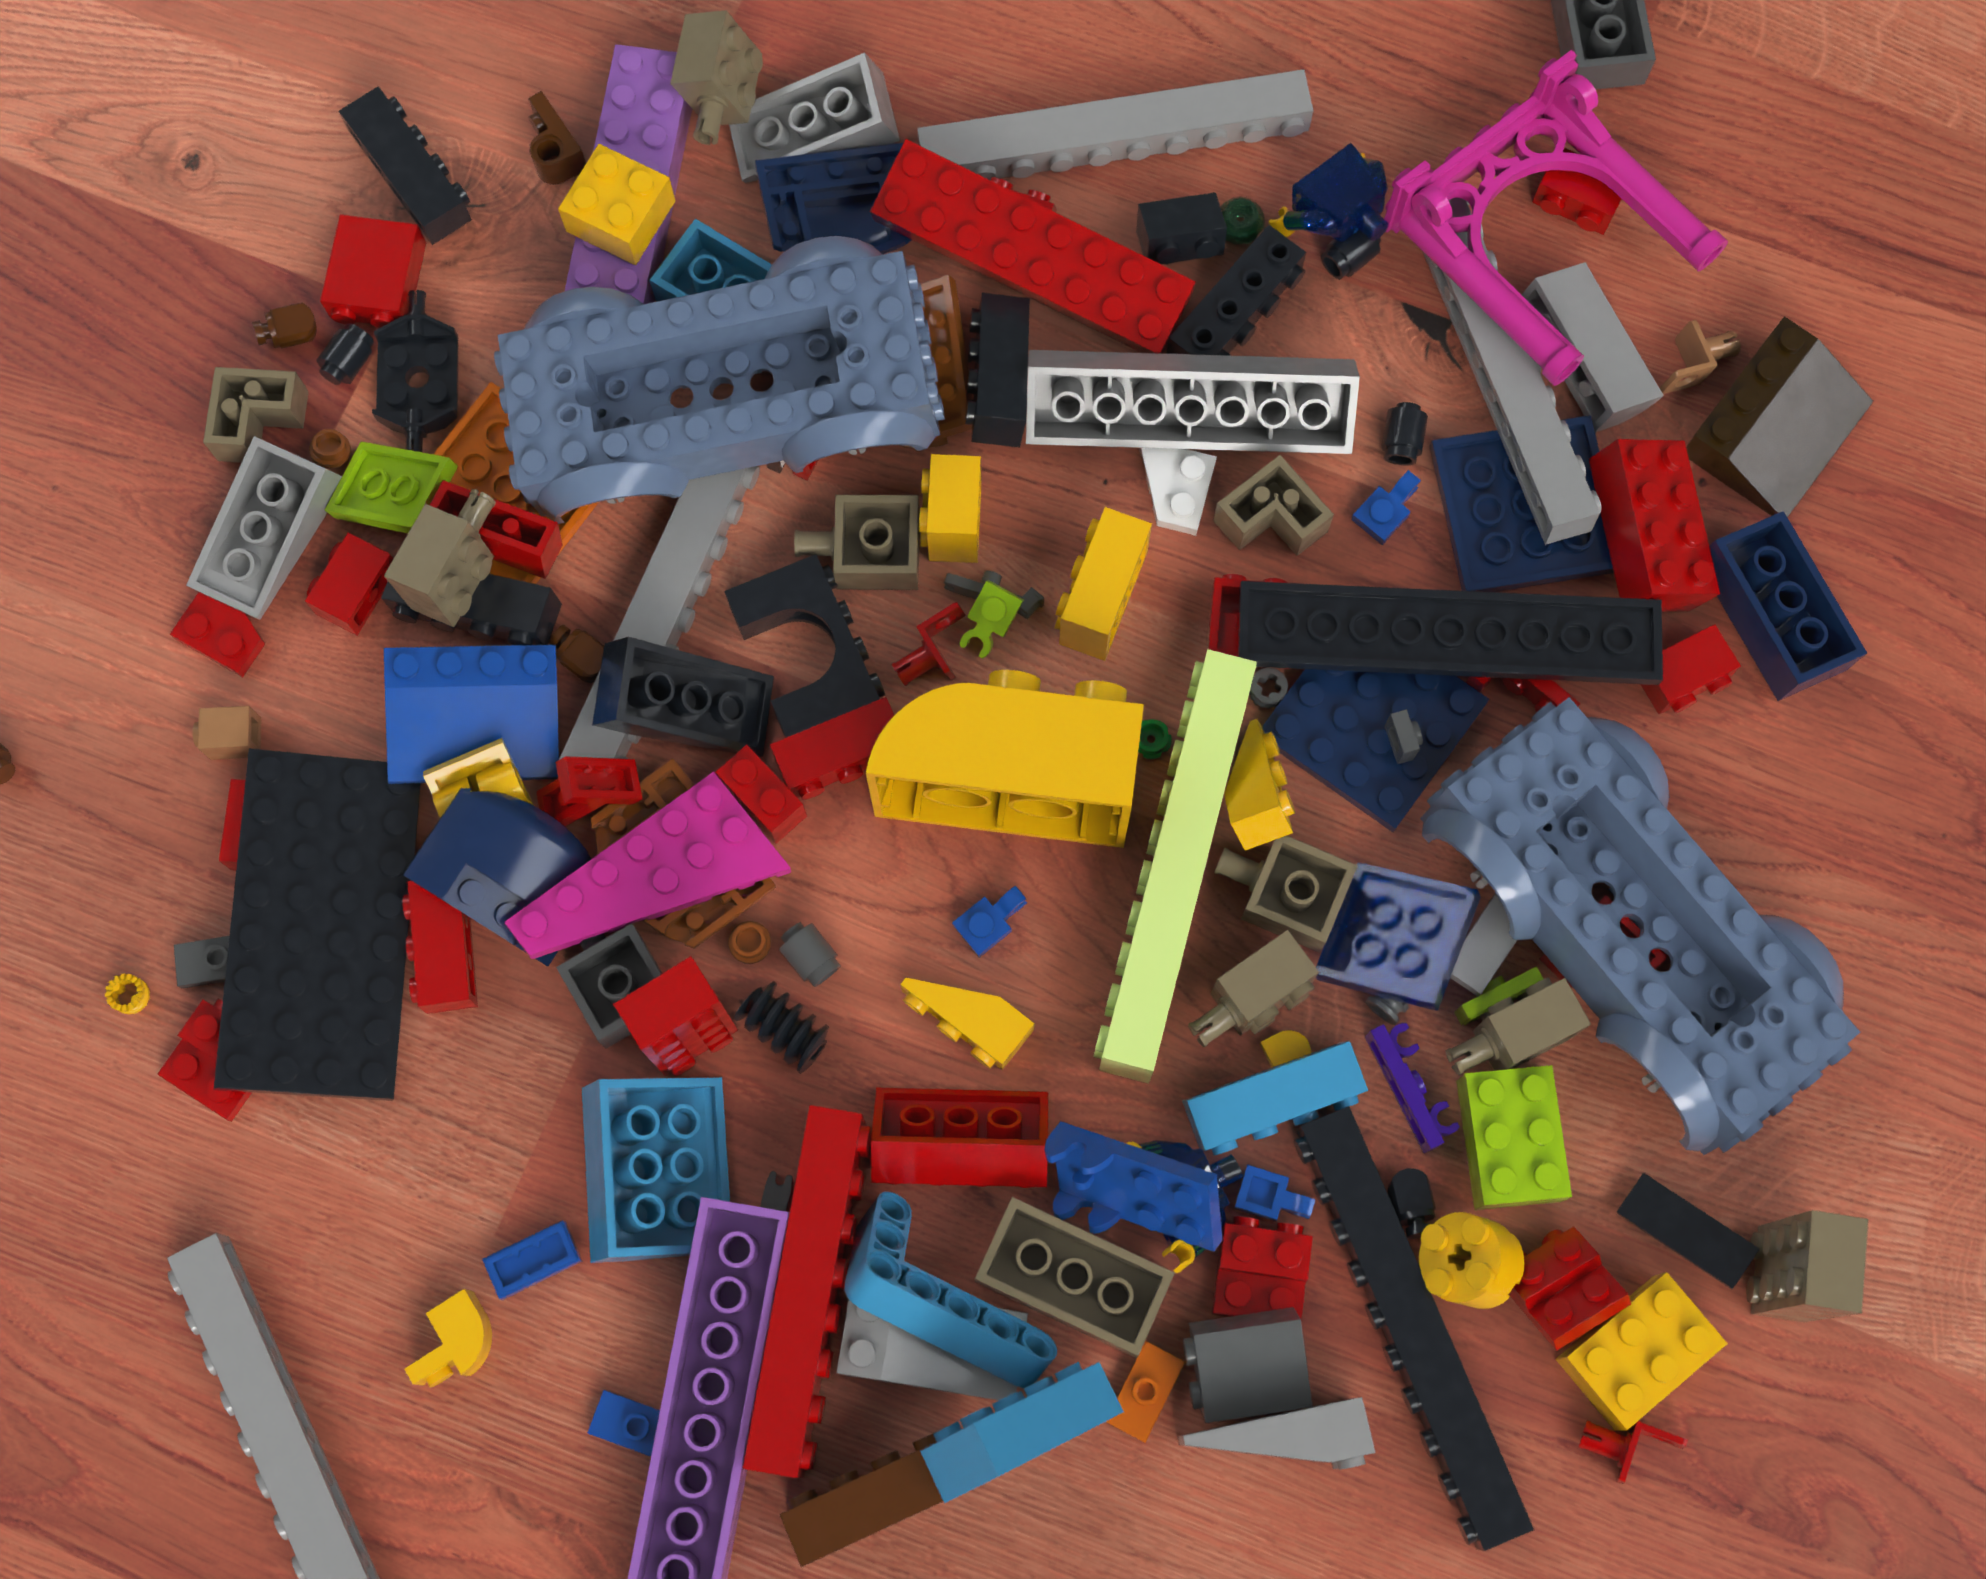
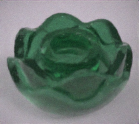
[1220,197,1265,245]

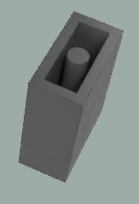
[1183,1307,1313,1423]

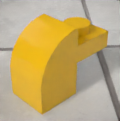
[404,1289,492,1388]

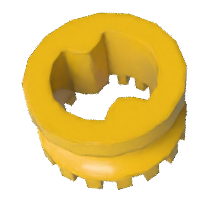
[105,973,150,1014]

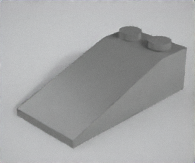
[729,52,900,183]
[186,436,342,620]
[836,1300,1028,1400]
[1177,1397,1375,1470]

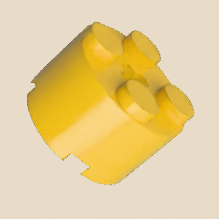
[1419,1212,1524,1309]

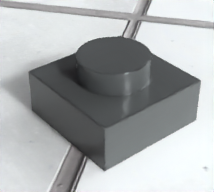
[1384,709,1423,764]

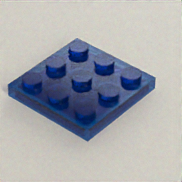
[1316,862,1481,1011]

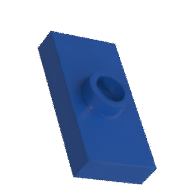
[482,1220,583,1300]
[587,1390,660,1457]

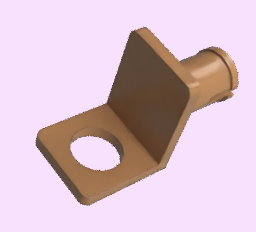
[1660,320,1741,394]

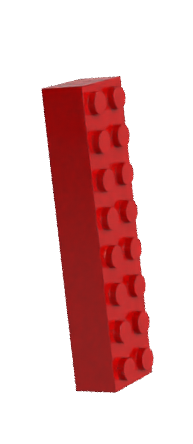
[870,139,1196,354]
[743,1105,872,1478]

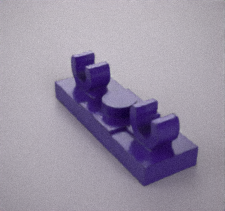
[1364,1023,1460,1154]

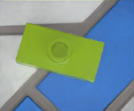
[1454,966,1544,1026]

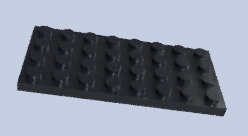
[214,748,421,1101]

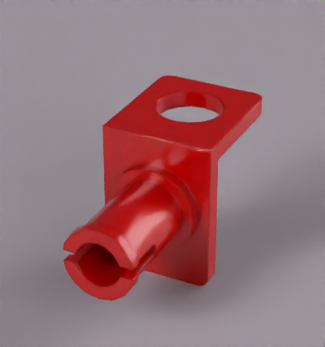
[891,602,966,686]
[1578,1420,1688,1484]

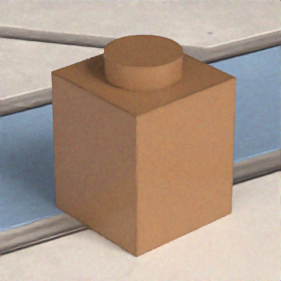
[193,706,261,760]

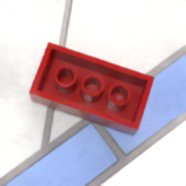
[1589,439,1720,612]
[613,956,738,1076]

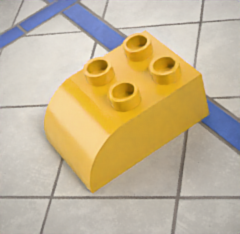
[866,670,1144,848]

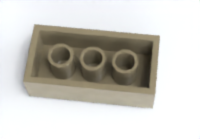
[975,1197,1175,1358]
[1746,1210,1868,1322]

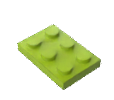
[325,441,458,533]

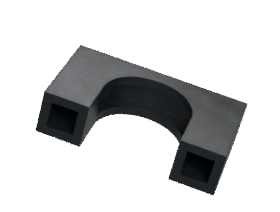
[724,554,885,738]

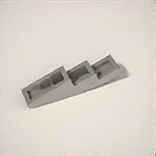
[1442,893,1517,996]

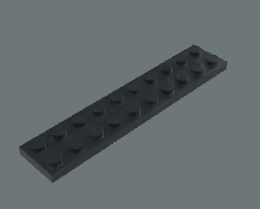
[1238,581,1663,685]

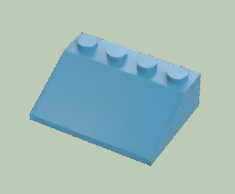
[582,1077,730,1263]

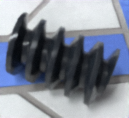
[734,981,829,1074]

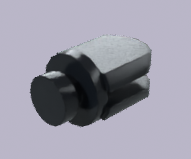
[1387,1168,1436,1239]

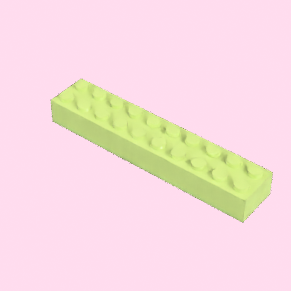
[1093,649,1257,1084]

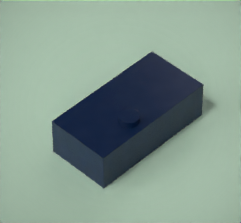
[1709,511,1867,701]

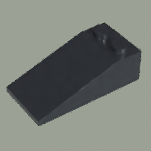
[592,637,774,757]

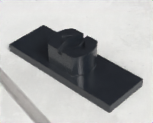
[1617,1173,1760,1290]

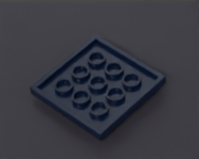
[1429,415,1614,592]
[1262,669,1490,832]

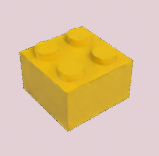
[558,144,676,266]
[919,454,982,563]

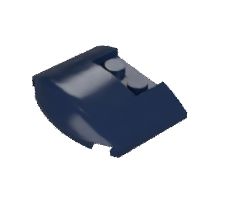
[754,143,912,254]
[403,788,592,967]

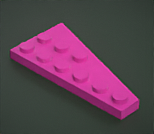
[504,772,791,960]

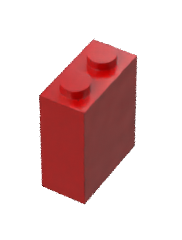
[320,214,427,328]

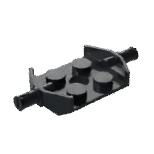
[372,290,459,452]

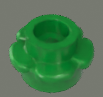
[1138,719,1172,759]

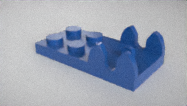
[1045,1121,1223,1252]

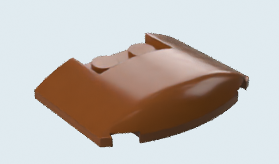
[591,758,776,949]

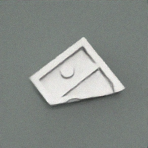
[1139,448,1217,536]

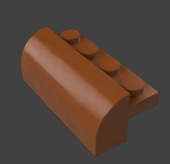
[900,275,973,448]

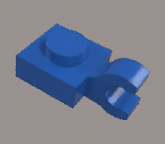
[1351,470,1421,545]
[952,886,1027,958]
[1235,1165,1316,1222]

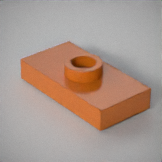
[1106,1341,1185,1443]

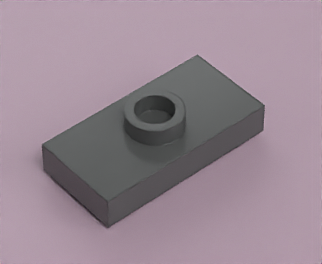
[174,936,229,989]

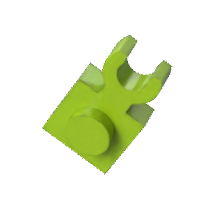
[960,580,1024,659]

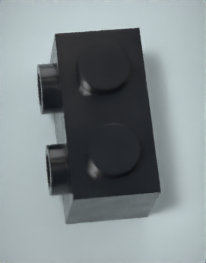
[1136,192,1227,264]

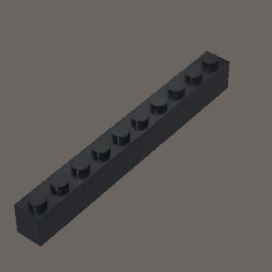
[1294,1106,1534,1551]

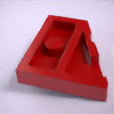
[170,592,265,678]

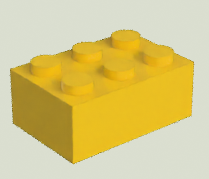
[1055,507,1152,661]
[1555,1272,1728,1431]

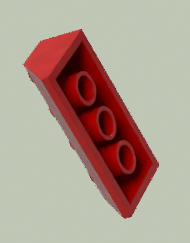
[871,1087,1048,1188]

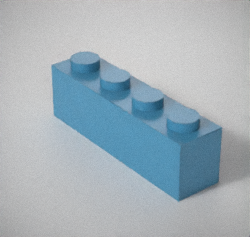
[1182,1041,1368,1156]

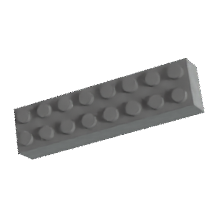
[1026,350,1360,454]

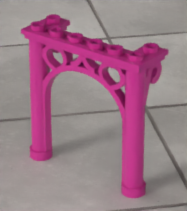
[1382,50,1728,386]

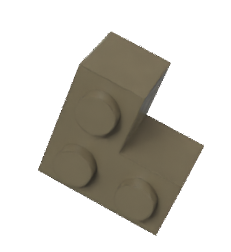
[203,367,309,463]
[1213,455,1334,556]

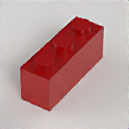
[430,480,563,579]
[770,697,894,800]
[402,881,478,1014]

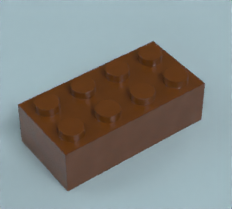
[779,1432,943,1567]

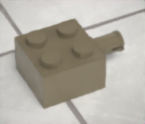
[670,10,763,145]
[384,489,496,627]
[794,495,920,590]
[1214,835,1358,953]
[1188,930,1319,1047]
[1445,977,1591,1075]

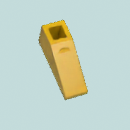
[1224,718,1295,850]
[900,978,1034,1070]

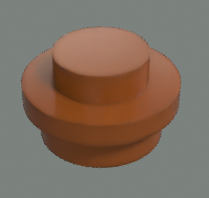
[309,429,351,468]
[728,921,771,964]

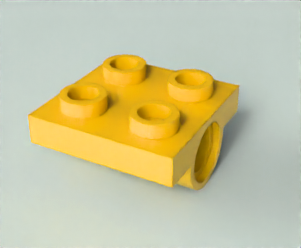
[423,738,534,818]

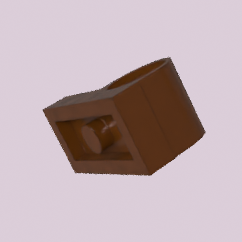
[528,91,586,184]

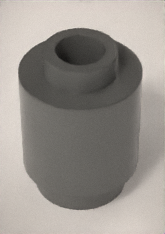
[779,922,841,987]

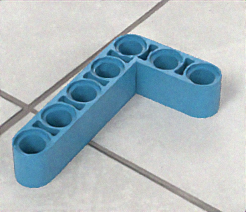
[844,1192,1057,1388]

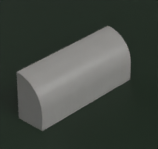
[1522,262,1664,433]

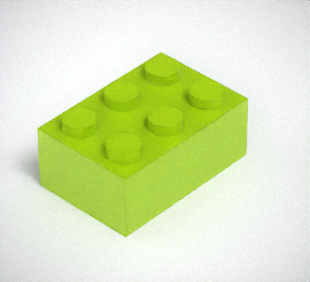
[1456,1065,1572,1210]

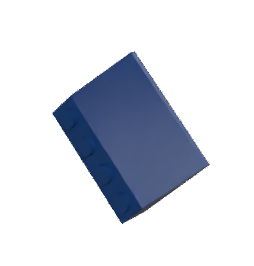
[384,645,559,784]

